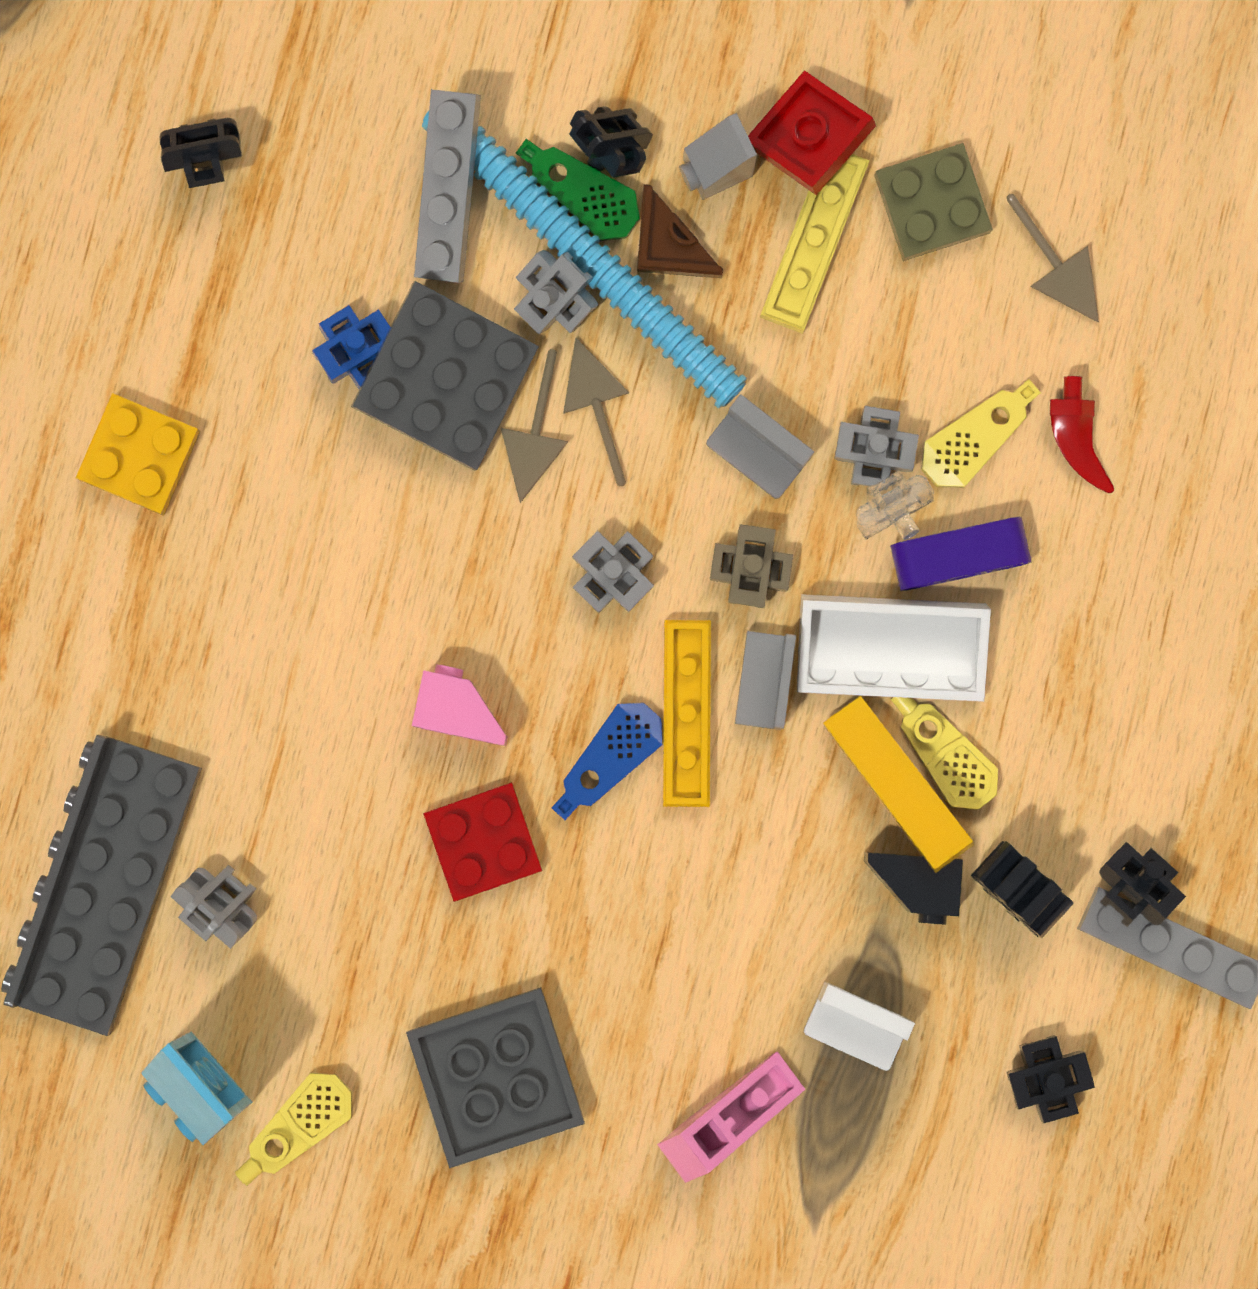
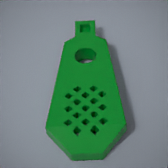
[515,139,640,241]

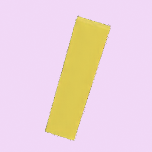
[760,154,869,334]

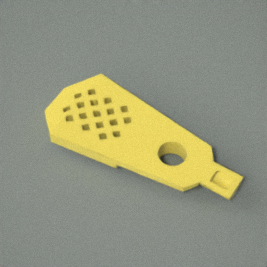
[921,379,1041,488]
[890,697,998,810]
[235,1073,352,1186]

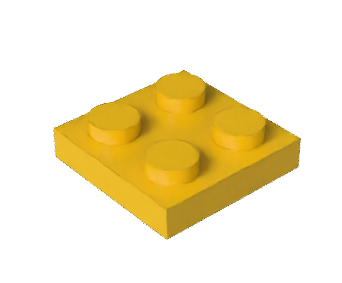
[75,393,200,516]

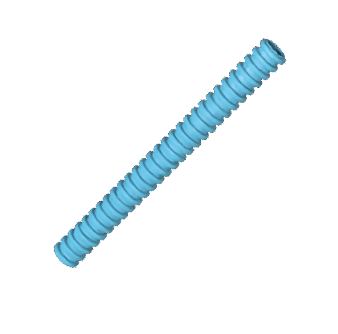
[422,111,747,409]

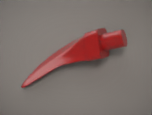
[1050,376,1114,493]

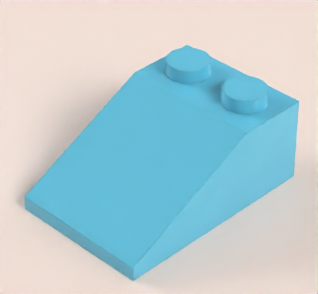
[141,1032,252,1145]

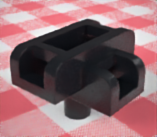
[569,106,653,178]
[159,118,242,188]
[1099,842,1186,927]
[1006,1035,1095,1123]

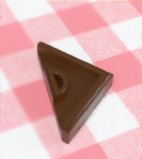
[637,184,723,279]

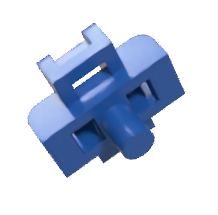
[312,305,390,389]

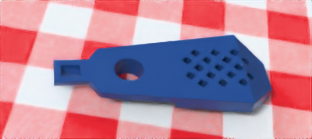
[552,703,663,820]

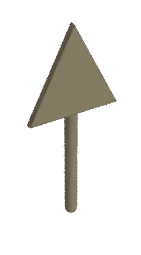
[1007,194,1099,323]
[563,338,629,486]
[501,349,568,503]

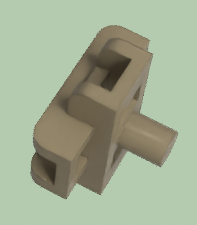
[710,524,793,609]

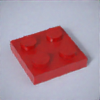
[748,70,876,195]
[423,782,543,902]

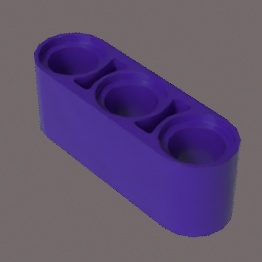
[890,517,1032,591]

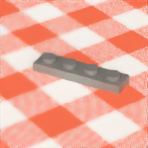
[414,89,481,283]
[1077,887,1258,1009]

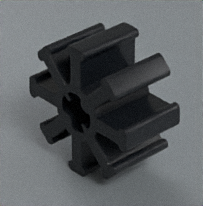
[971,841,1074,938]

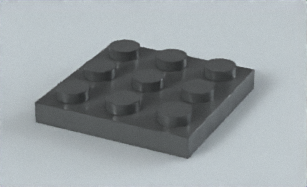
[351,281,539,471]
[406,987,585,1168]

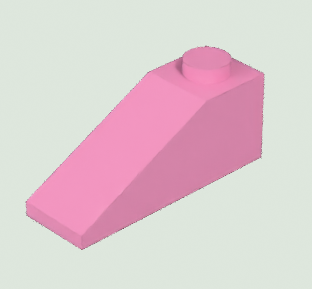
[657,1052,806,1183]

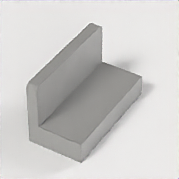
[706,394,814,499]
[735,631,796,730]

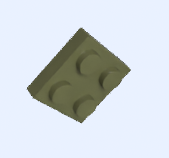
[874,143,993,261]

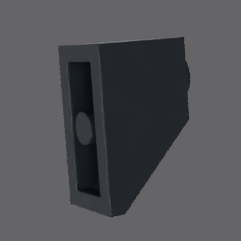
[864,852,963,925]

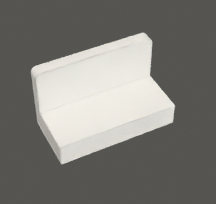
[804,982,915,1071]

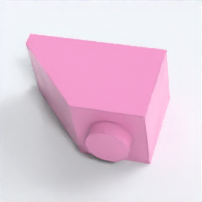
[412,664,508,746]

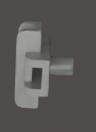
[514,250,598,334]
[834,406,919,490]
[572,530,654,613]
[171,865,257,949]

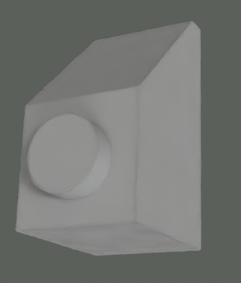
[679,113,757,200]

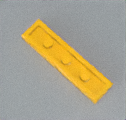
[663,620,711,807]
[823,695,974,873]

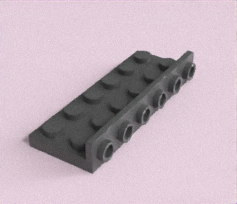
[1,734,202,1036]

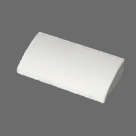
[797,594,991,702]

